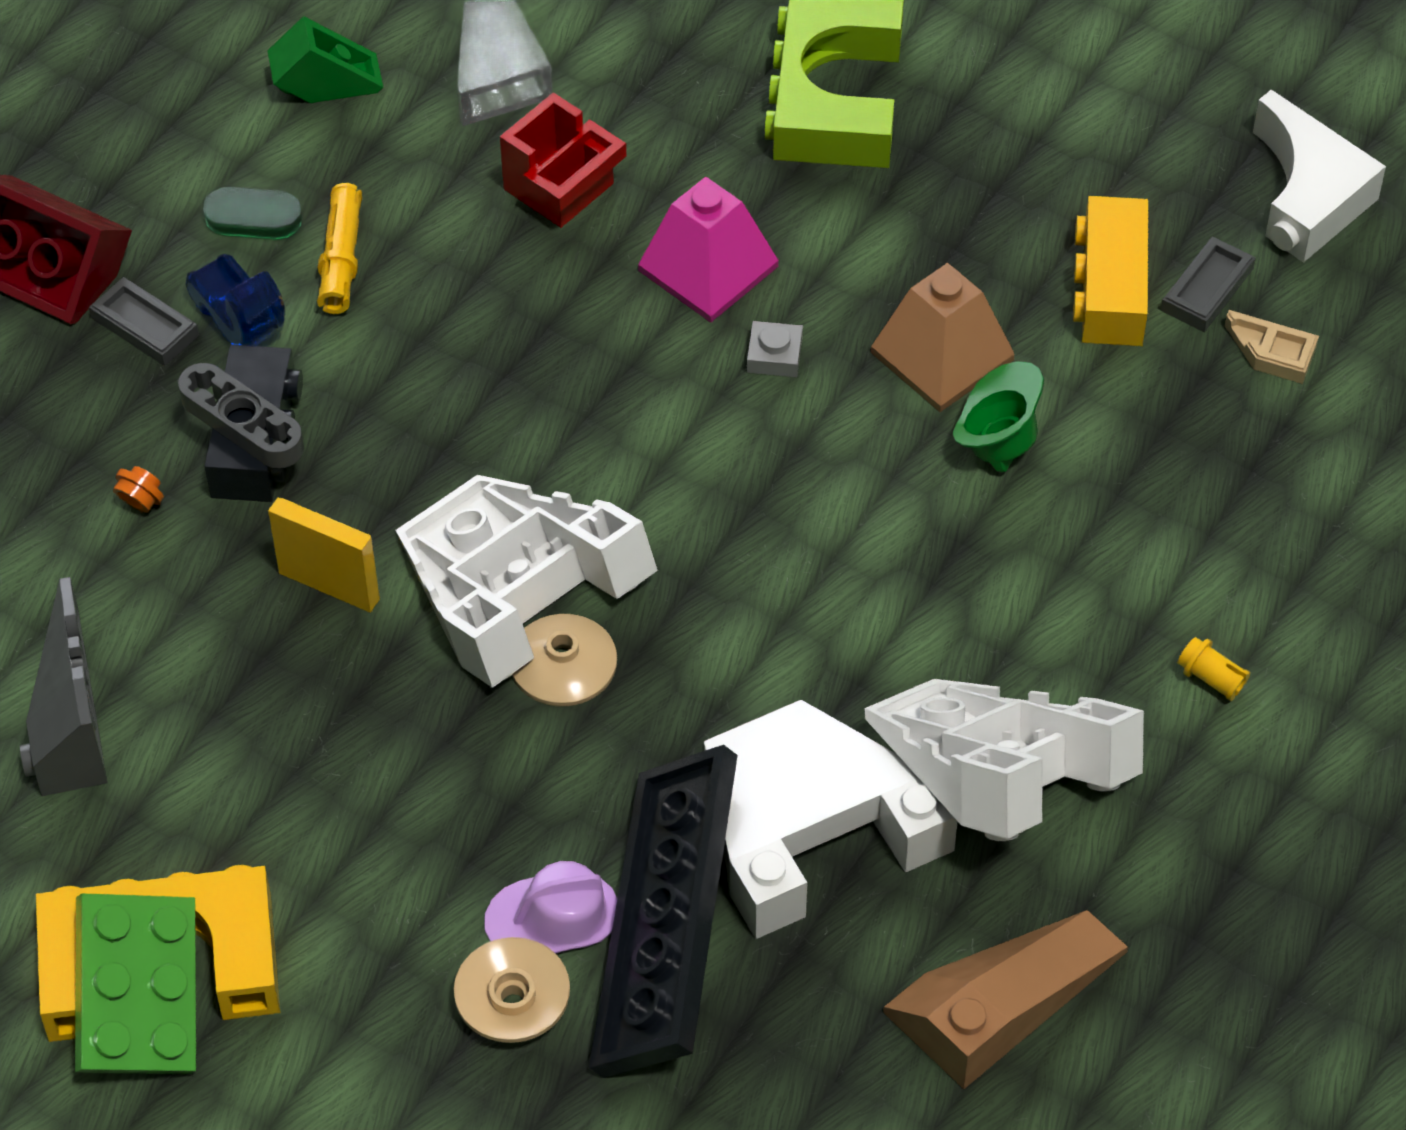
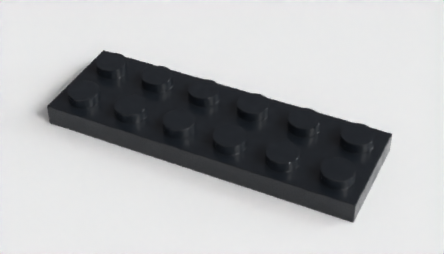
[589,744,738,1078]

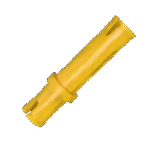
[317,183,363,314]

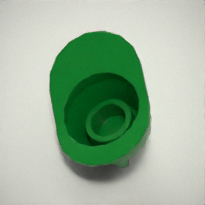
[953,361,1044,472]

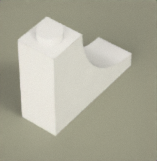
[1253,90,1386,263]

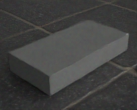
[1161,236,1256,332]
[89,277,199,366]

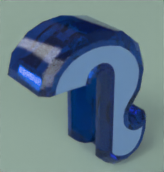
[185,254,286,346]

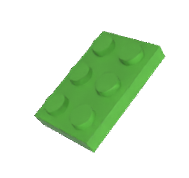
[75,893,196,1074]

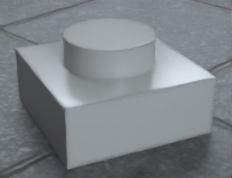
[747,321,803,377]

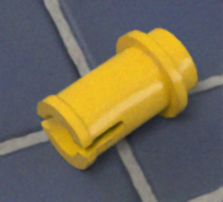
[1177,637,1251,701]

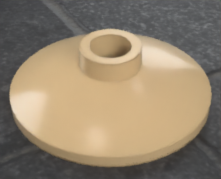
[512,614,617,706]
[454,937,570,1043]

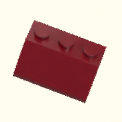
[0,175,132,324]

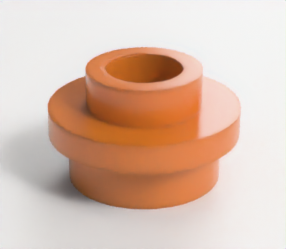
[113,466,164,513]

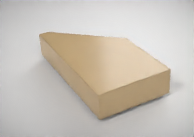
[1225,310,1319,384]

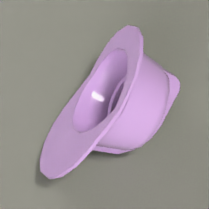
[485,861,618,954]

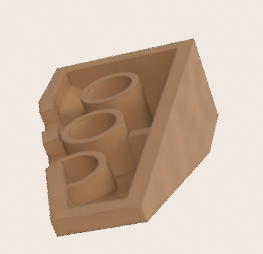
[883,910,1128,1089]

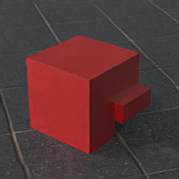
[500,92,627,228]

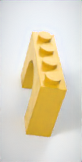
[36,865,280,1042]

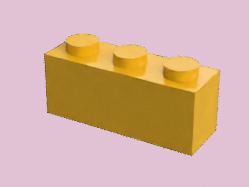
[1073,196,1148,346]

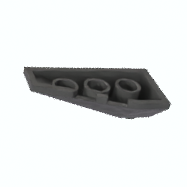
[20,577,108,796]

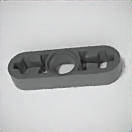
[178,363,304,468]

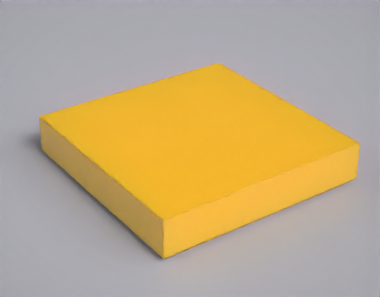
[268,497,380,613]

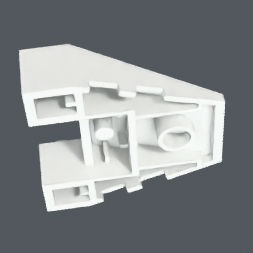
[396,475,658,688]
[865,679,1144,841]
[704,700,957,939]

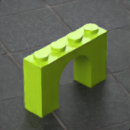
[765,0,904,168]

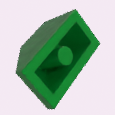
[267,16,384,103]

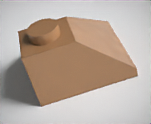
[871,263,1015,412]

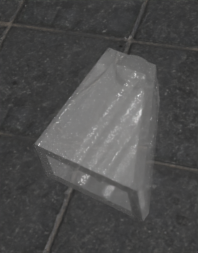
[457,0,552,126]

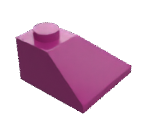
[638,177,779,323]

